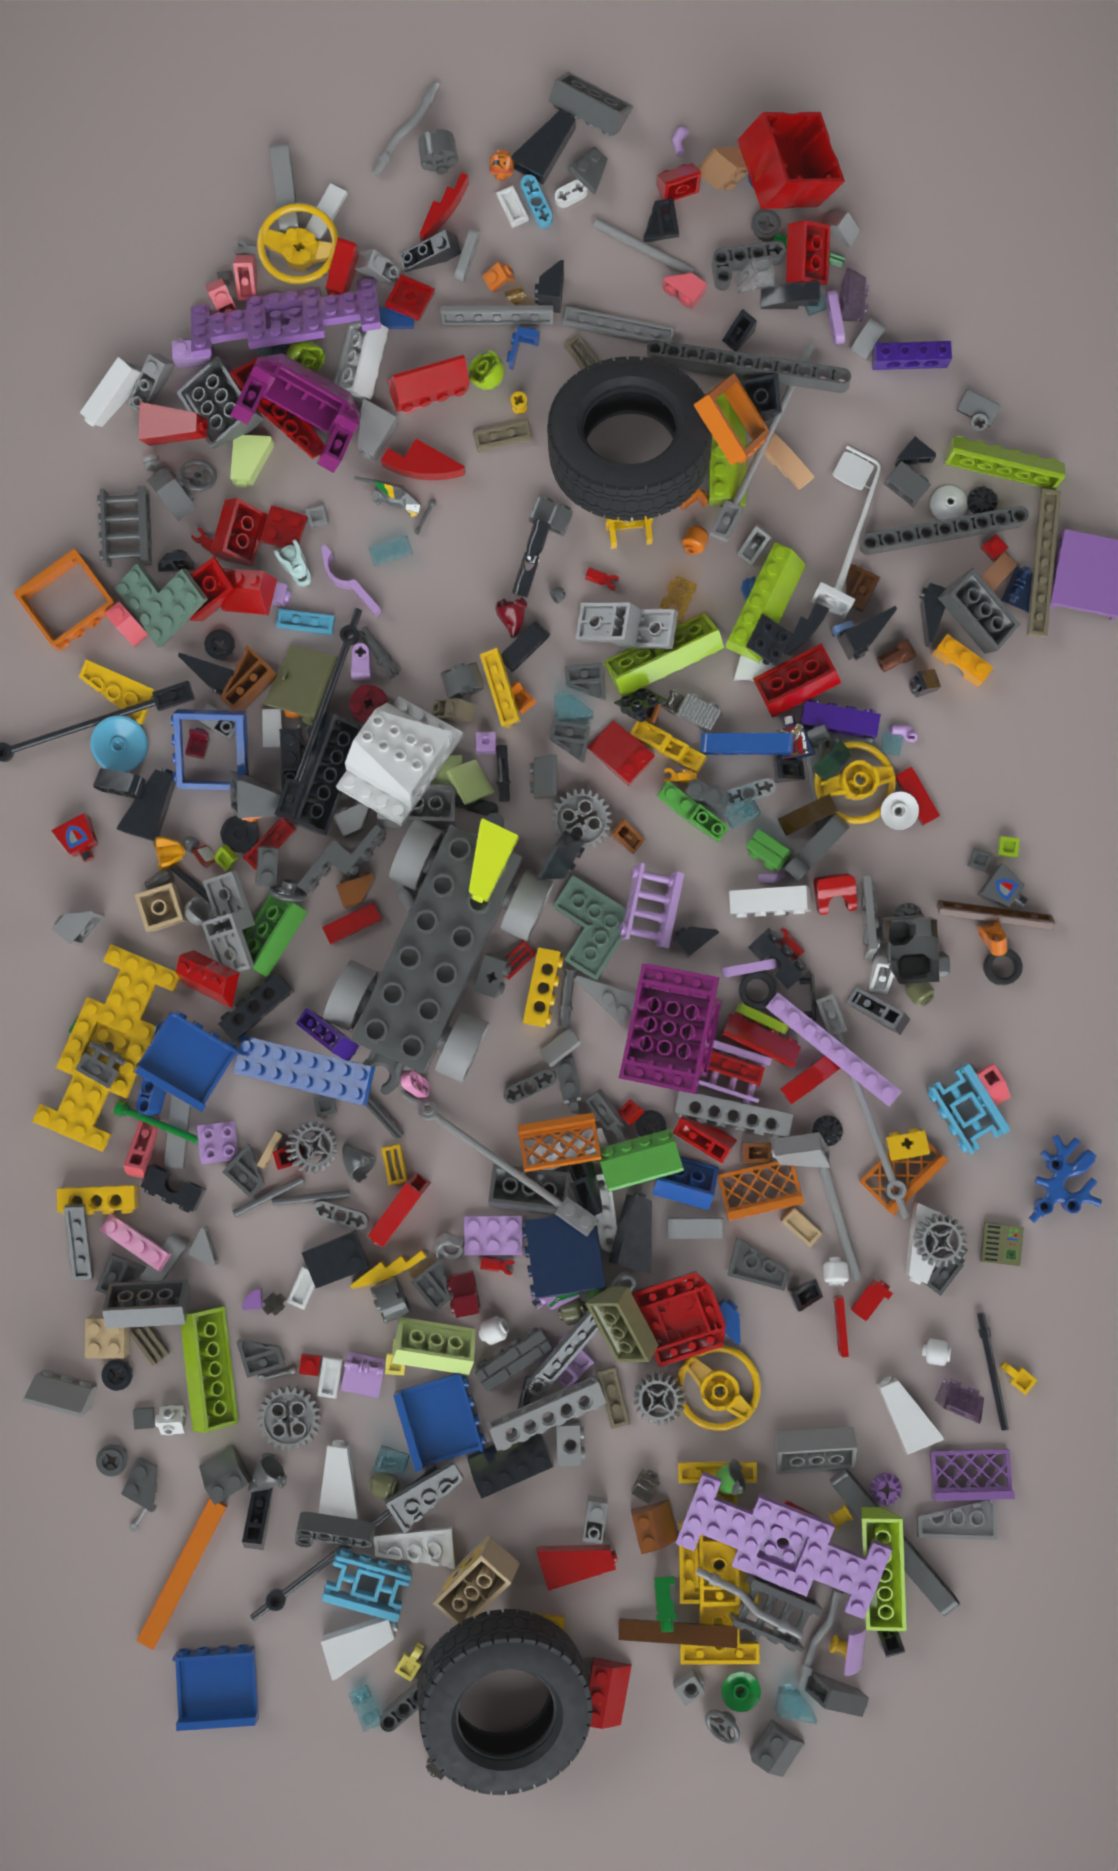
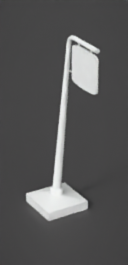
[811,445,881,619]

